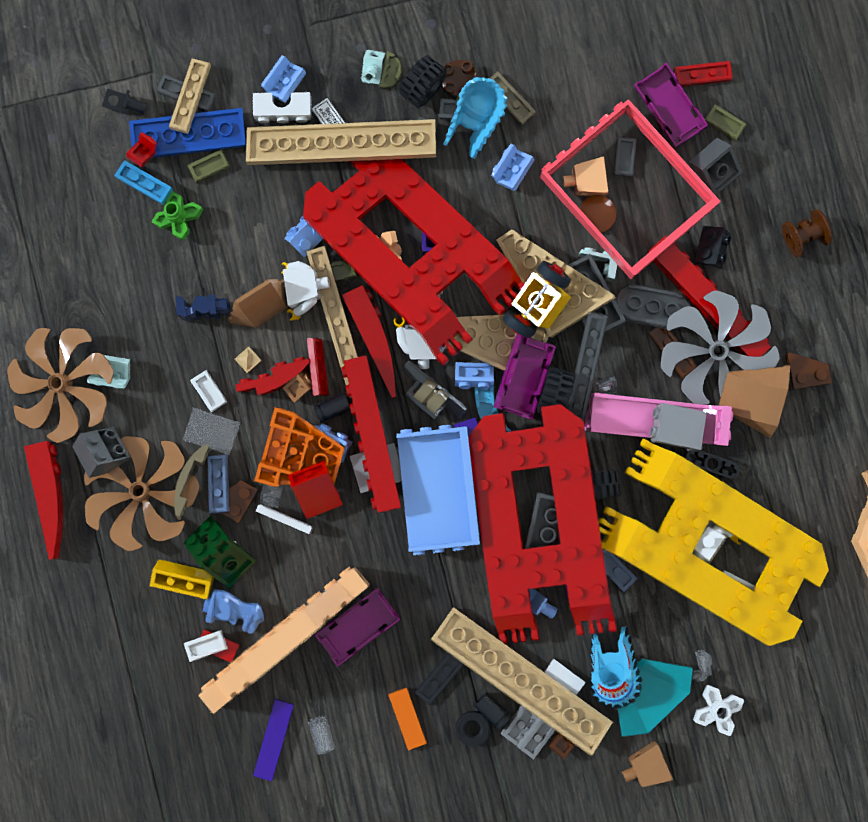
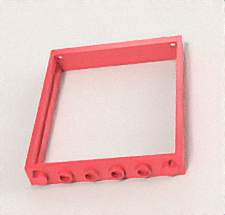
[540,99,721,279]

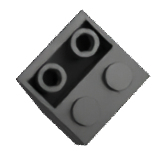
[72,426,130,478]

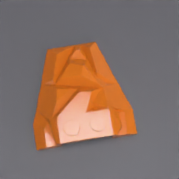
[254,407,345,486]

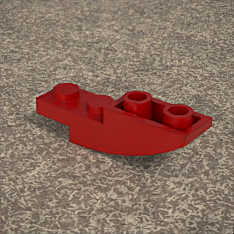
[235,357,310,396]

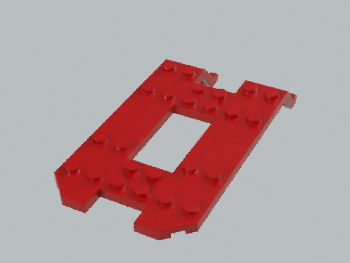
[303,159,525,365]
[468,404,617,644]

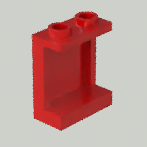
[288,461,343,519]

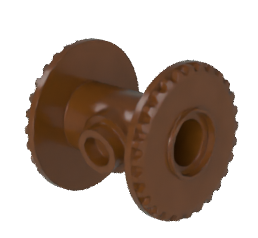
[782,209,833,257]

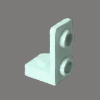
[579,248,617,282]

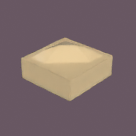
[235,347,262,374]

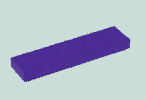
[253,699,294,781]

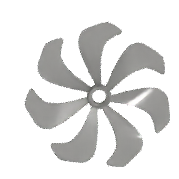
[661,290,780,405]

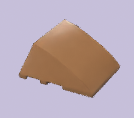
[228,279,288,328]
[719,365,790,438]

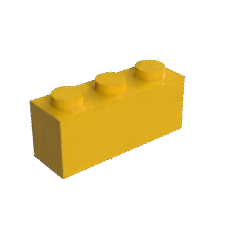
[150,559,214,599]

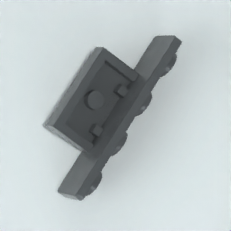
[402,361,468,419]

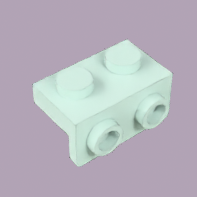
[87,353,130,388]

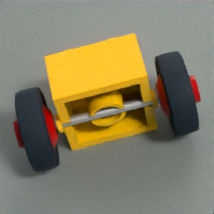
[503,261,571,338]

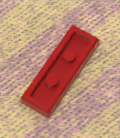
[673,61,733,87]
[307,338,329,396]

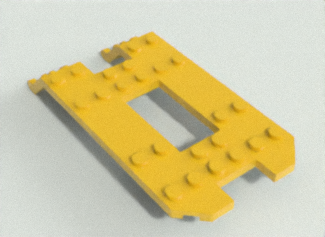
[598,439,829,646]

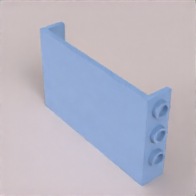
[397,425,480,555]

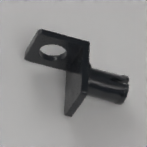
[102,89,147,115]

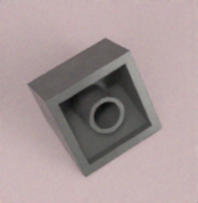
[689,138,743,196]

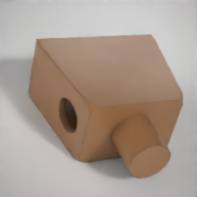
[622,741,673,787]

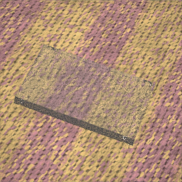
[182,408,241,455]

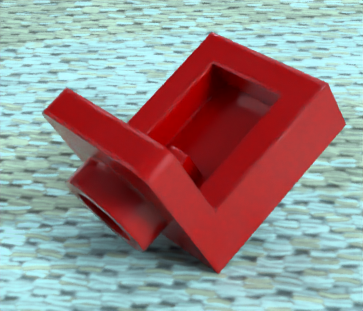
[126,132,157,168]

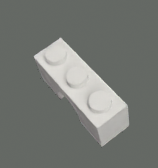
[253,92,312,124]

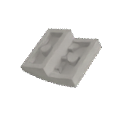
[500,706,555,759]

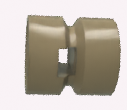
[413,378,450,414]

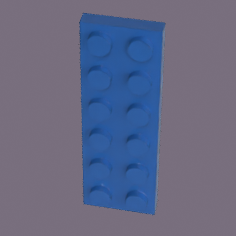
[129,108,247,158]

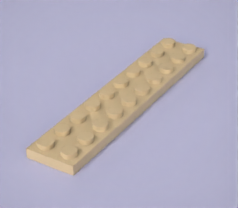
[246,119,436,165]
[431,607,613,755]

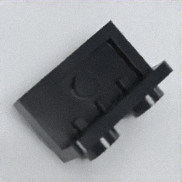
[694,226,731,269]

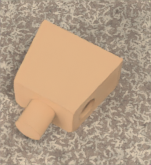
[563,157,608,197]

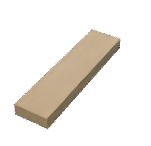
[169,58,211,134]

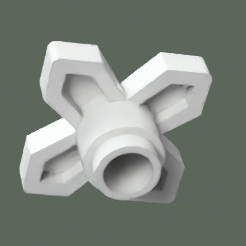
[693,685,744,736]

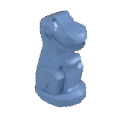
[202,589,264,634]

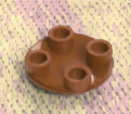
[579,195,616,232]

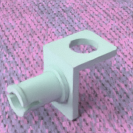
[361,50,385,84]

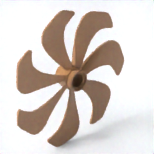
[7,328,114,443]
[84,436,200,551]

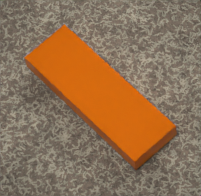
[388,687,427,750]

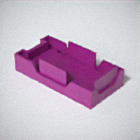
[634,62,708,149]
[493,334,556,420]
[315,587,401,667]

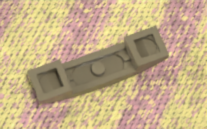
[174,444,210,520]

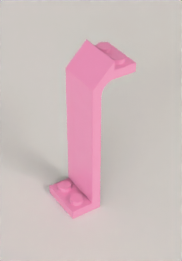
[584,393,733,446]

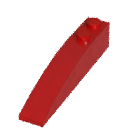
[342,285,396,399]
[24,441,63,560]

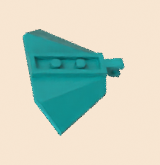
[618,658,693,737]

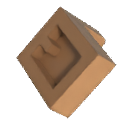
[283,371,312,403]

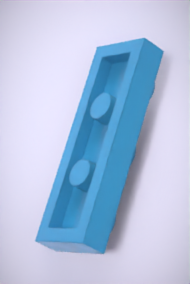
[114,160,173,205]

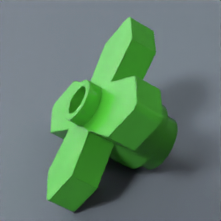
[152,191,203,241]

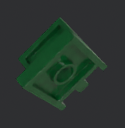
[184,515,256,589]

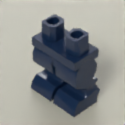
[176,294,230,322]

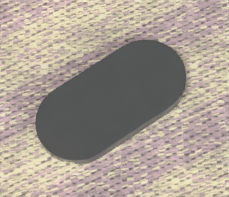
[615,285,690,330]

